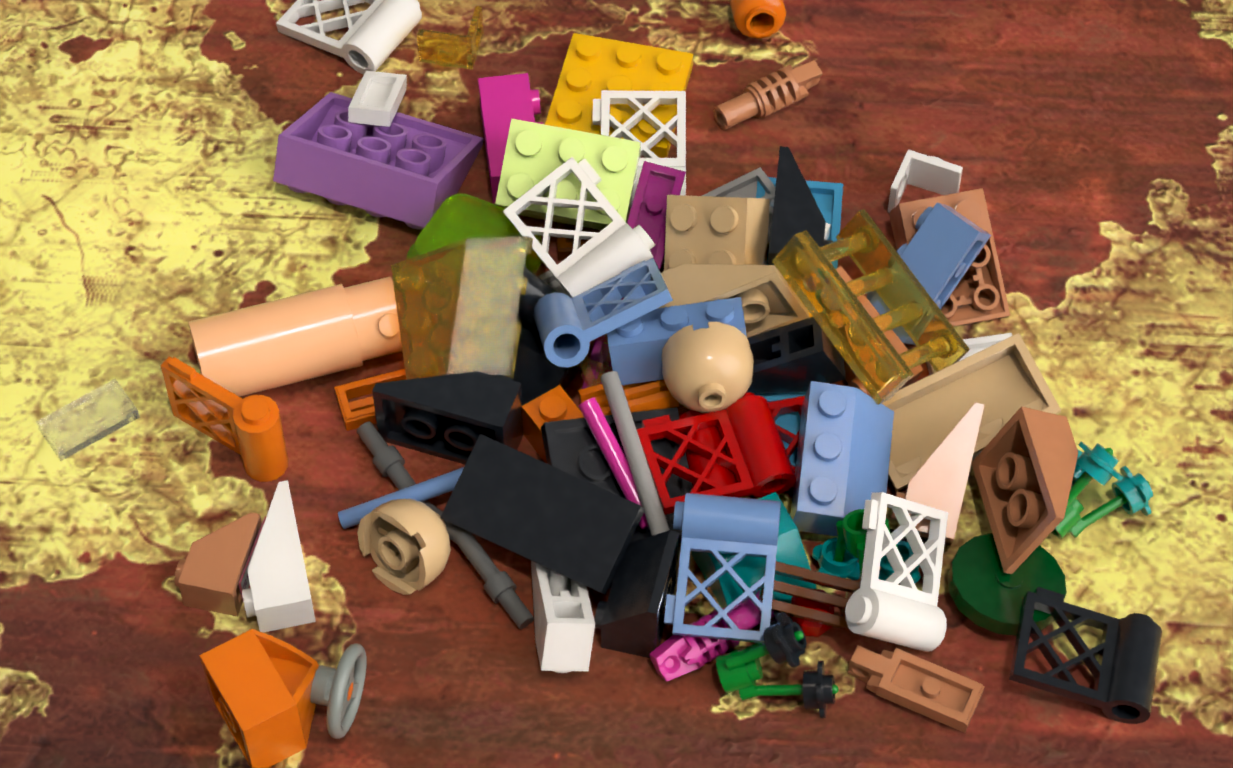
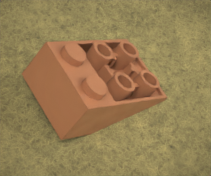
[889,188,1010,332]

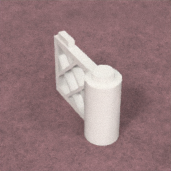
[276,0,422,74]
[593,90,686,208]
[503,157,655,298]
[845,492,948,652]

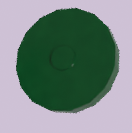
[948,533,1067,636]

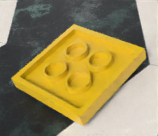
[545,33,694,158]

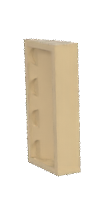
[877,333,1061,492]

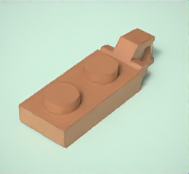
[847,645,985,733]

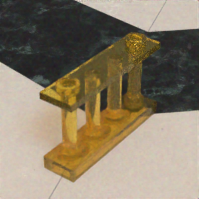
[772,209,970,405]

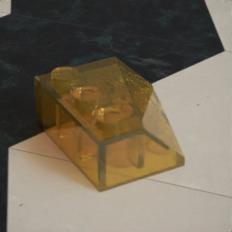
[391,236,533,380]

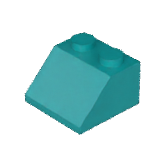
[691,492,817,608]

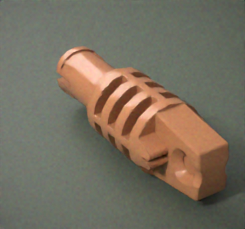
[714,60,823,130]

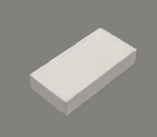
[348,70,407,127]

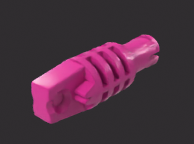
[650,590,774,682]

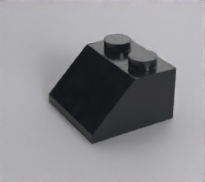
[594,530,679,658]

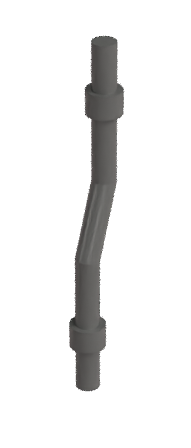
[356,421,534,629]

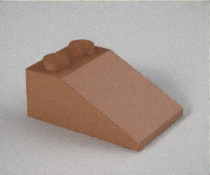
[972,406,1078,574]

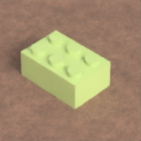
[495,118,641,230]

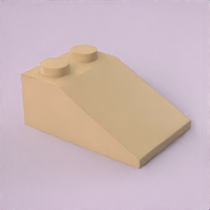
[657,264,810,338]

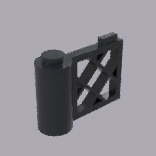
[1009,587,1162,724]

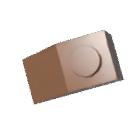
[174,512,262,617]

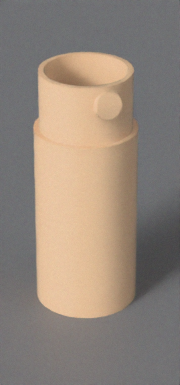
[188,277,409,397]

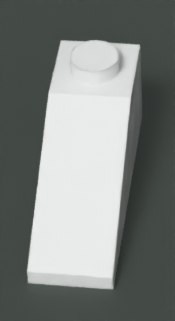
[242,480,316,633]
[531,561,595,673]

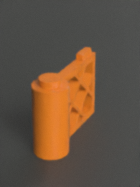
[161,356,289,482]

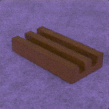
[759,561,861,630]

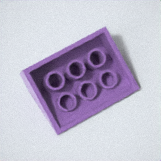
[273,92,484,230]

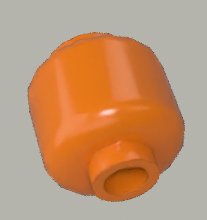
[730,0,786,39]

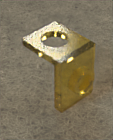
[417,6,484,70]

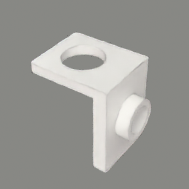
[888,149,963,212]

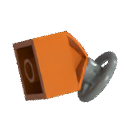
[199,629,367,768]

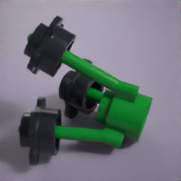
[716,611,839,718]

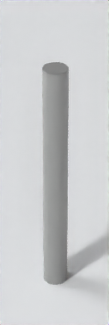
[600,371,670,535]

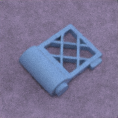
[533,258,673,368]
[664,493,781,643]

